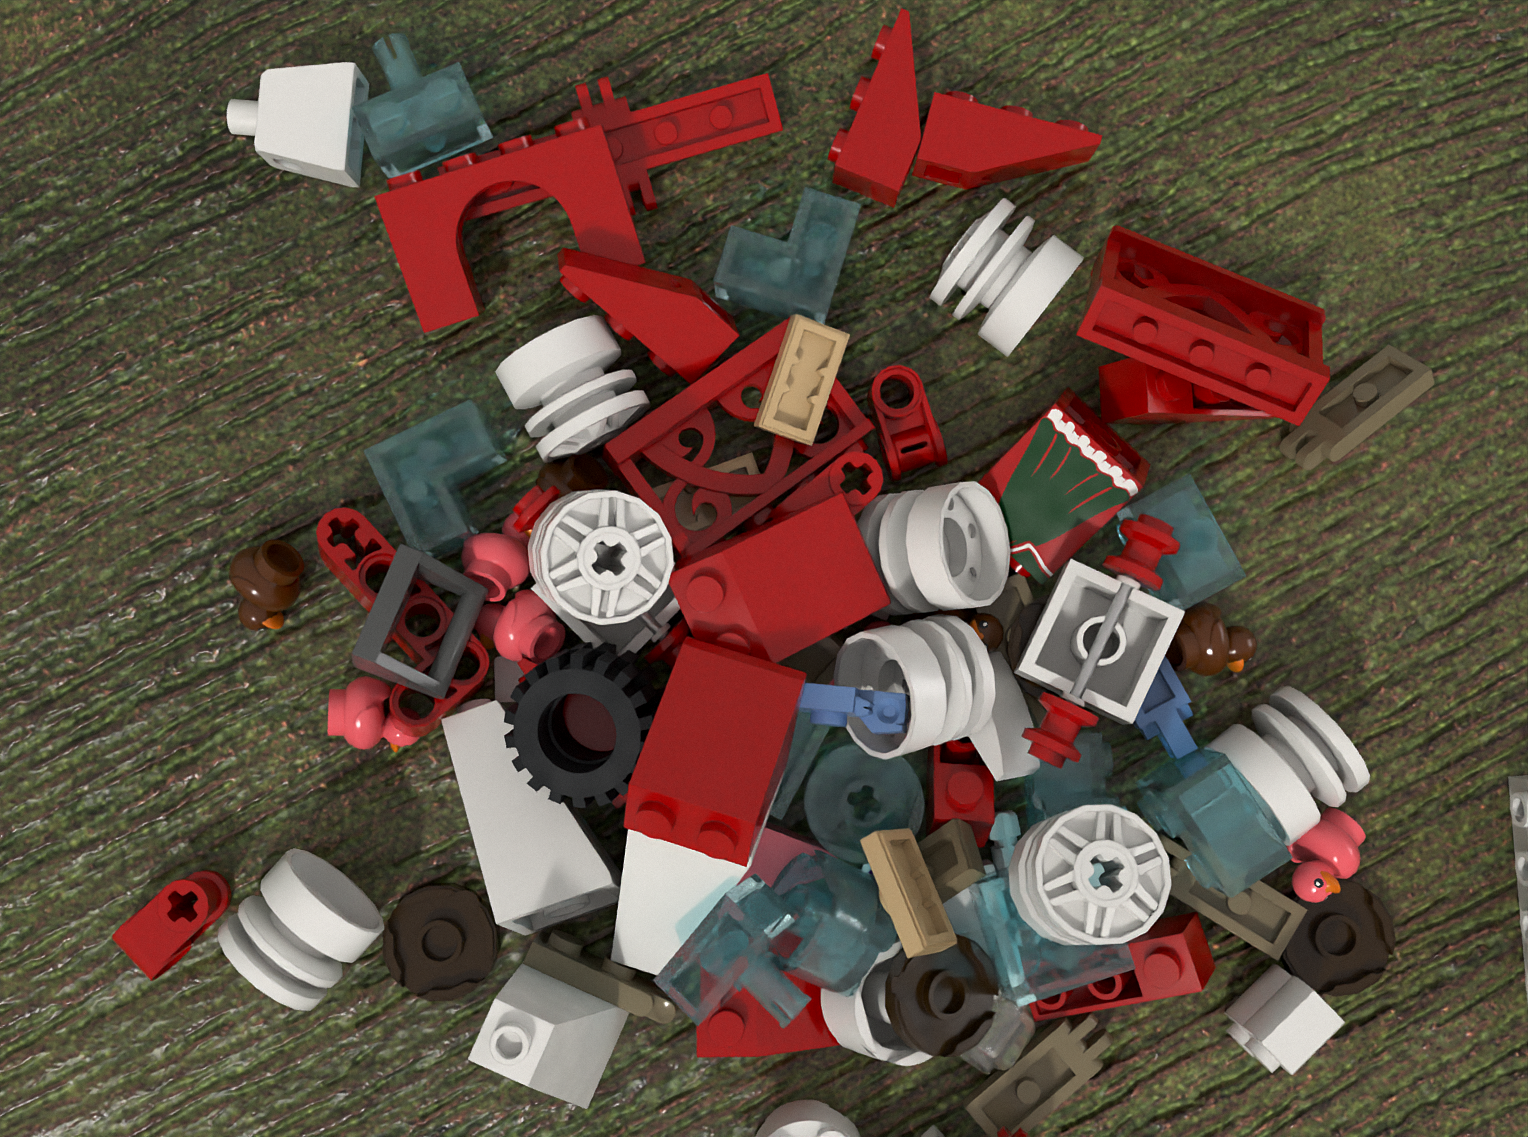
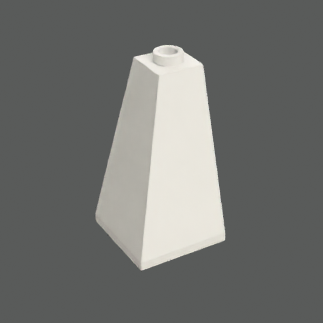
[441,699,622,936]
[611,772,784,978]
[468,961,630,1109]

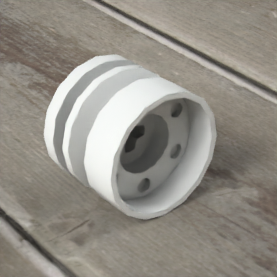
[929,198,1084,357]
[495,315,650,463]
[857,481,1010,616]
[528,489,674,625]
[834,614,996,760]
[1204,686,1370,846]
[1008,804,1171,945]
[218,848,384,1011]

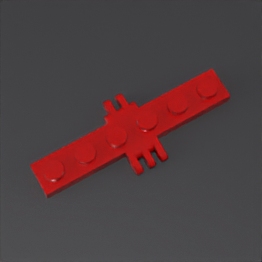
[437,73,783,222]

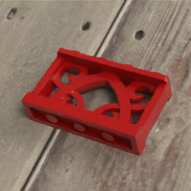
[1076,225,1330,426]
[602,314,876,560]

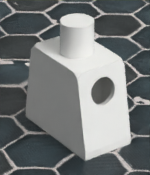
[227,62,369,188]

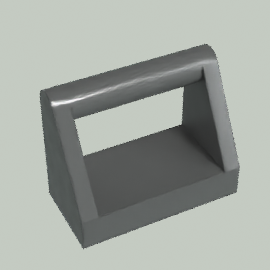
[351,543,489,699]

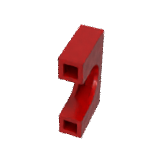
[374,117,646,333]

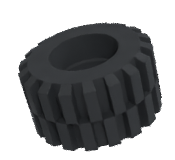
[504,642,665,808]

